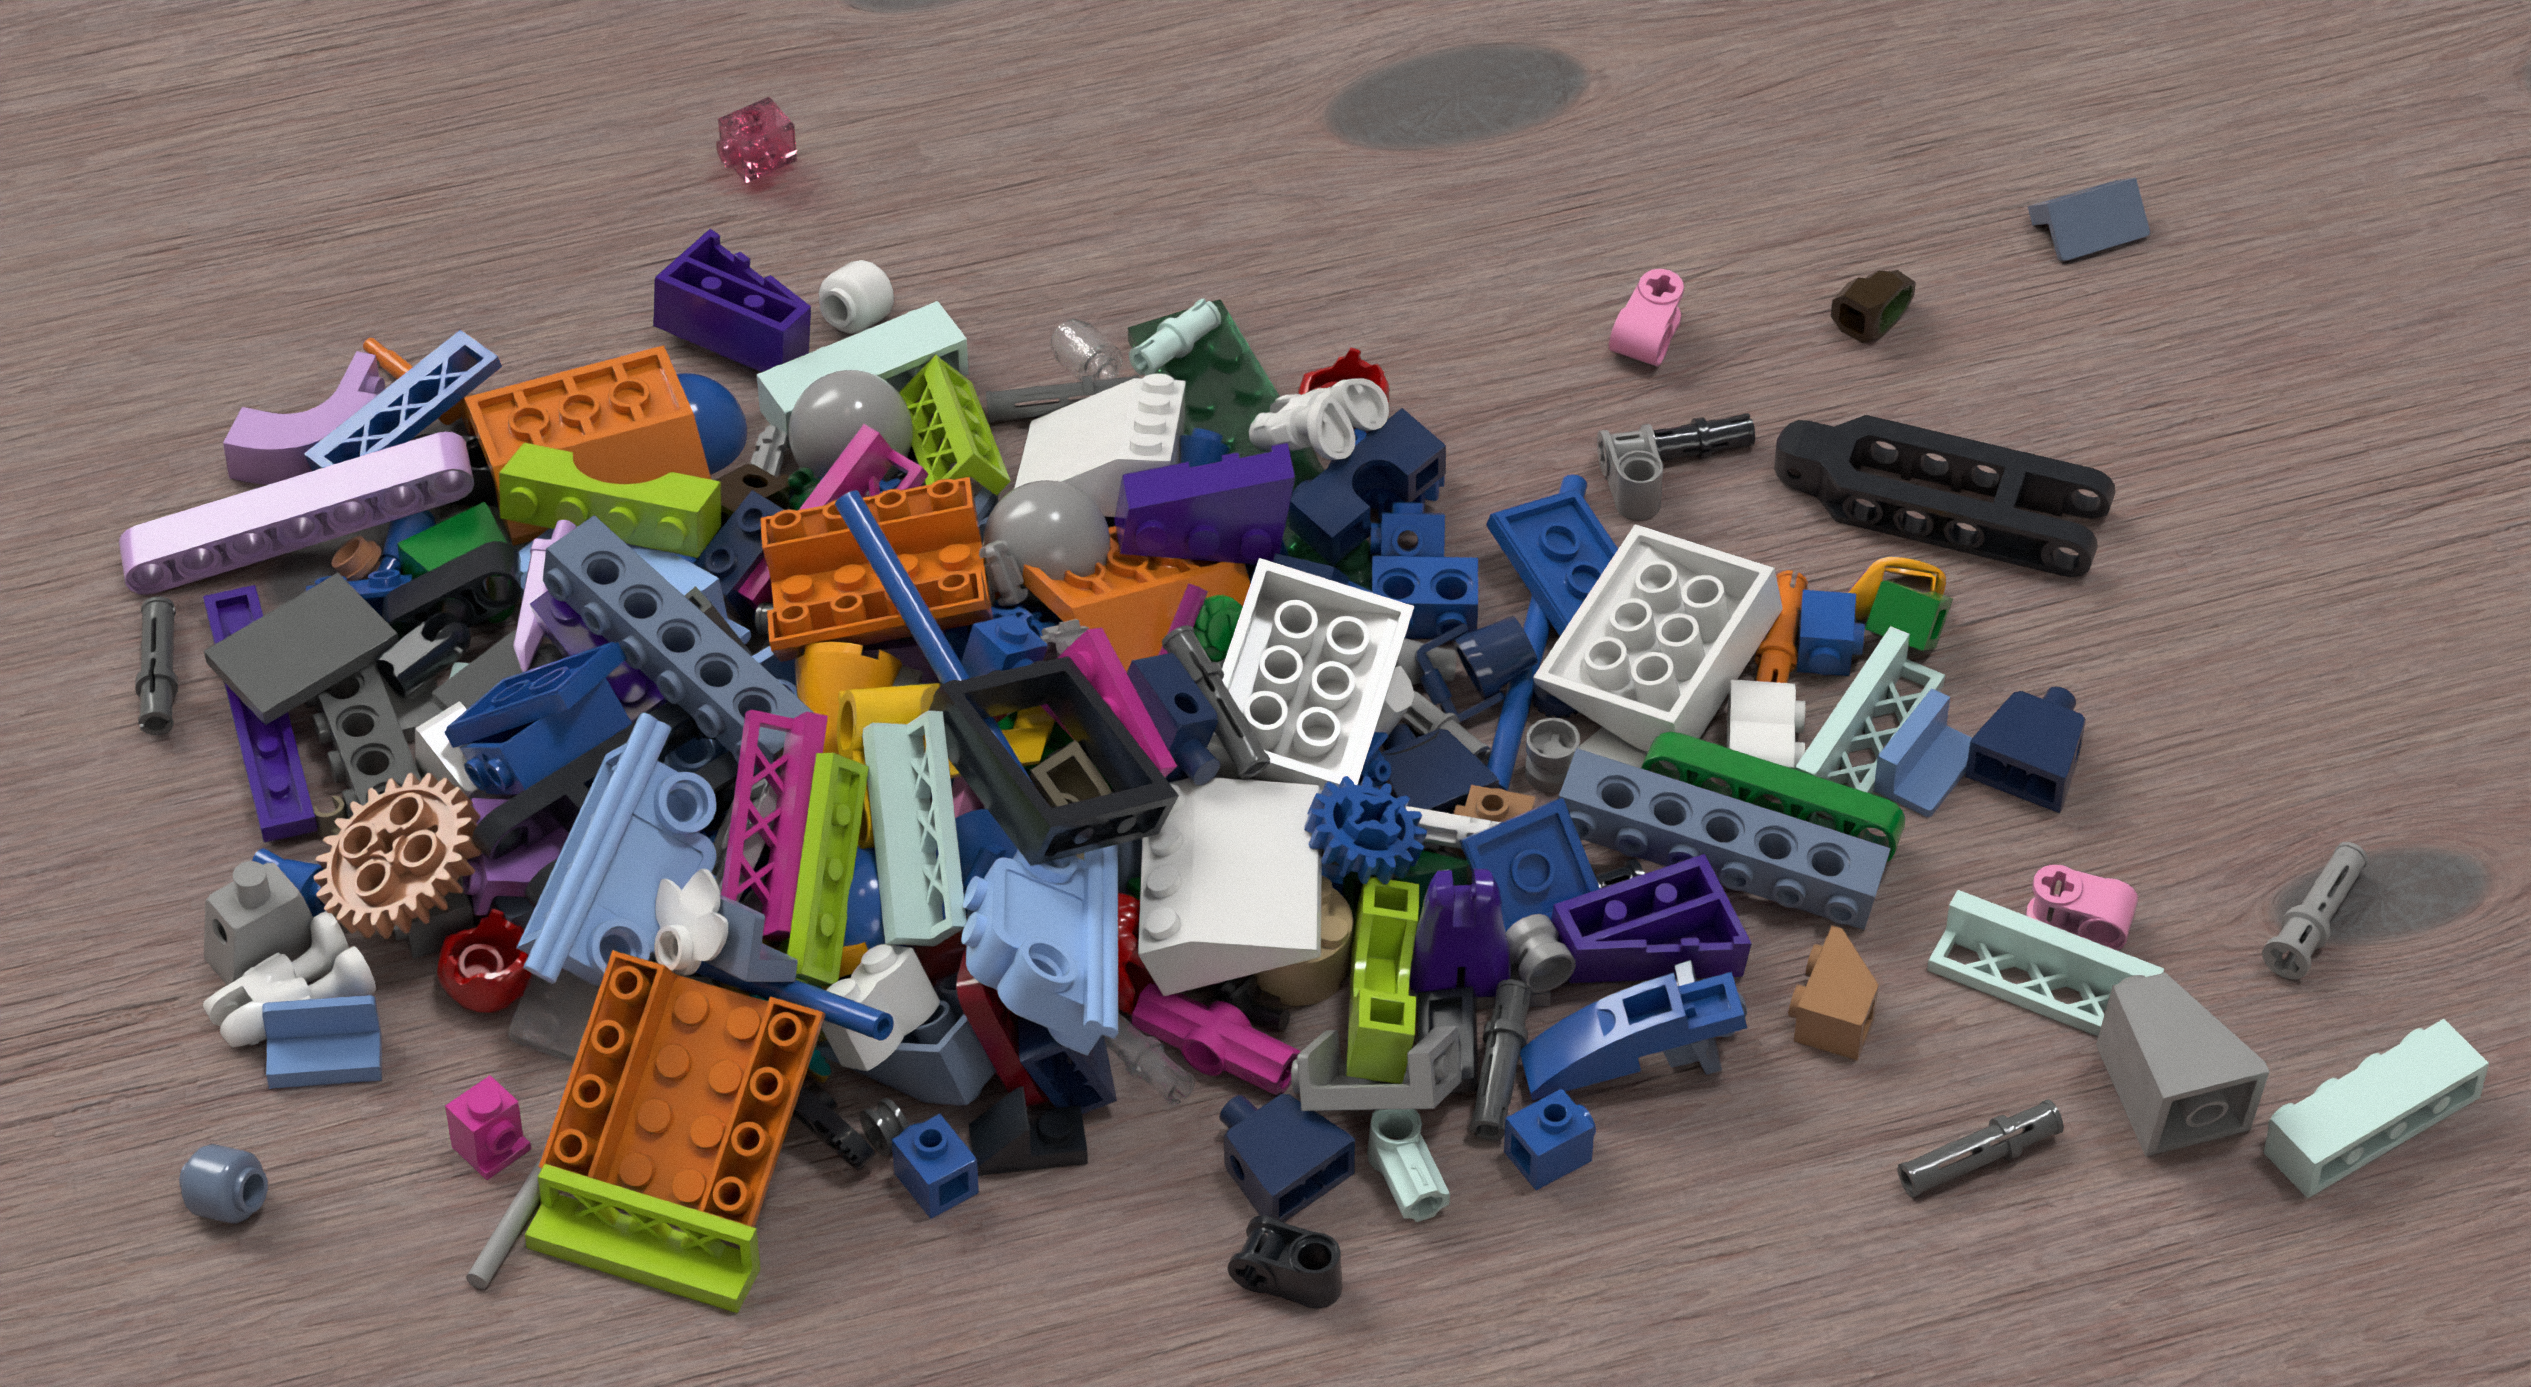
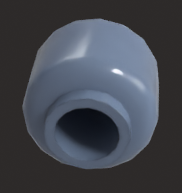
[179,1144,268,1224]

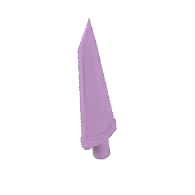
[513,520,576,672]

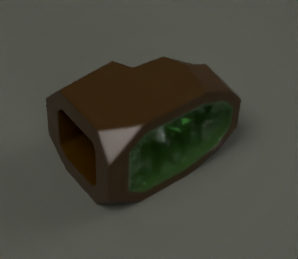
[1831,270,1916,343]

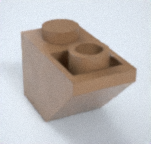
[1788,926,1879,1061]

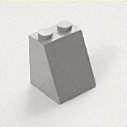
[2096,972,2270,1157]

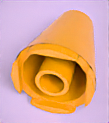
[794,642,902,755]

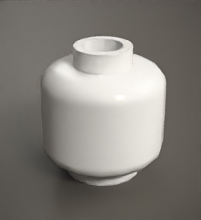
[819,260,894,334]

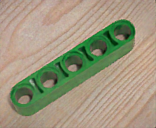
[1641,731,1905,863]

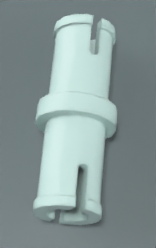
[1129,299,1221,376]

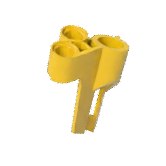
[837,683,1055,849]

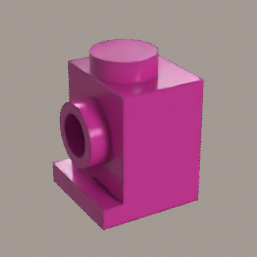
[445,1075,531,1180]

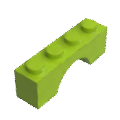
[499,443,721,558]
[1346,877,1419,1084]

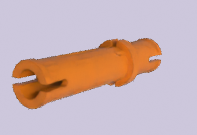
[1755,570,1808,683]

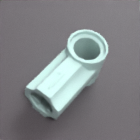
[1367,1109,1450,1222]

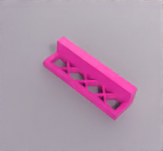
[738,424,929,612]
[721,709,828,943]

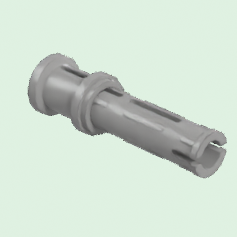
[2262,842,2368,979]

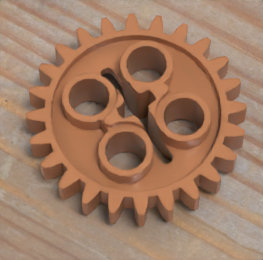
[314,773,482,939]

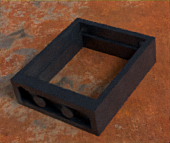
[928,656,1179,866]

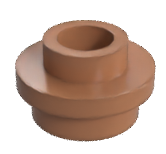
[331,536,381,581]

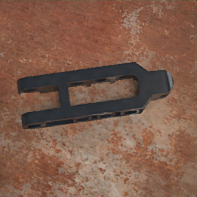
[1774,415,2116,577]
[472,701,755,908]

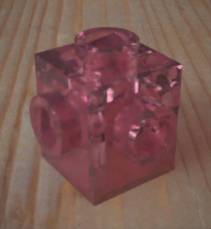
[716,96,797,183]

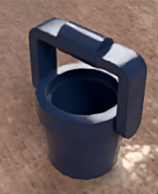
[1415,616,1538,722]

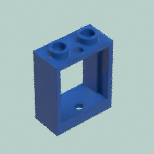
[459,678,632,795]

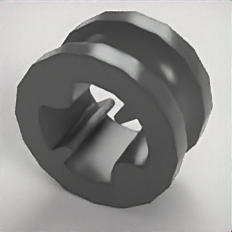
[859,1098,909,1156]

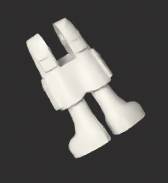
[1249,378,1389,460]
[203,911,376,1048]

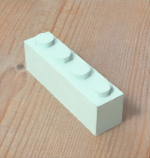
[757,301,969,448]
[2264,1019,2489,1198]

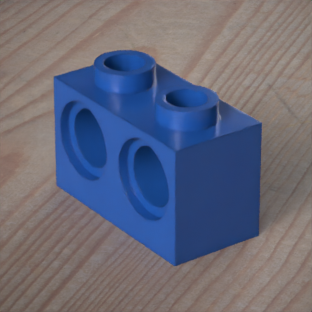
[1372,556,1478,640]

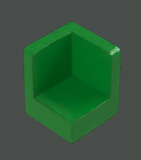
[1865,580,1953,651]

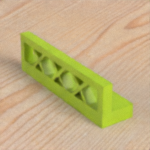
[899,355,1011,496]
[779,753,869,986]
[525,1164,761,1313]

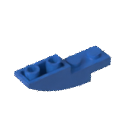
[1520,972,1747,1100]

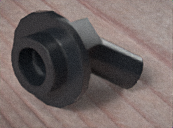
[1213,974,1290,1031]

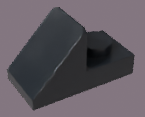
[969,1086,1088,1176]

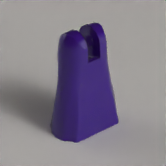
[1409,869,1512,997]

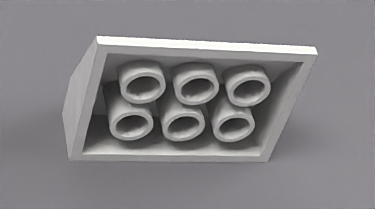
[1014,374,1186,517]
[1533,524,1783,752]
[1207,558,1414,790]
[1138,778,1322,996]

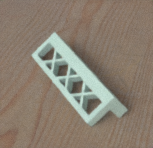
[1795,626,1945,819]
[862,711,967,946]
[1927,890,2164,1036]

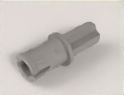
[1401,692,1491,765]

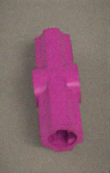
[1132,983,1301,1095]

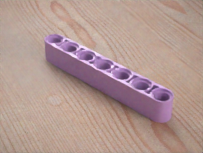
[119,432,474,595]

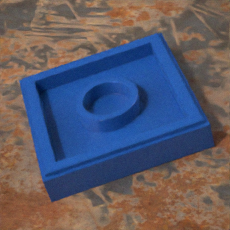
[1459,798,1600,932]

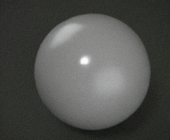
[788,370,913,482]
[983,480,1111,608]

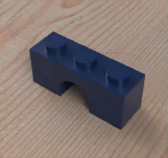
[1289,408,1446,566]

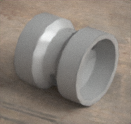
[1525,718,1580,793]
[1506,914,1576,993]

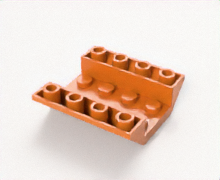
[457,345,711,546]
[760,477,993,662]
[988,526,1251,673]
[539,950,826,1228]

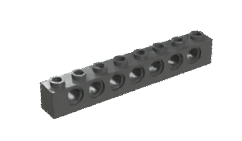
[304,661,475,959]

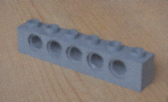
[542,515,814,780]
[1558,748,1891,930]

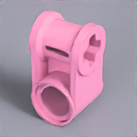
[1609,269,1684,367]
[2026,865,2138,951]

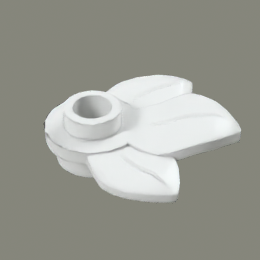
[654,869,728,976]

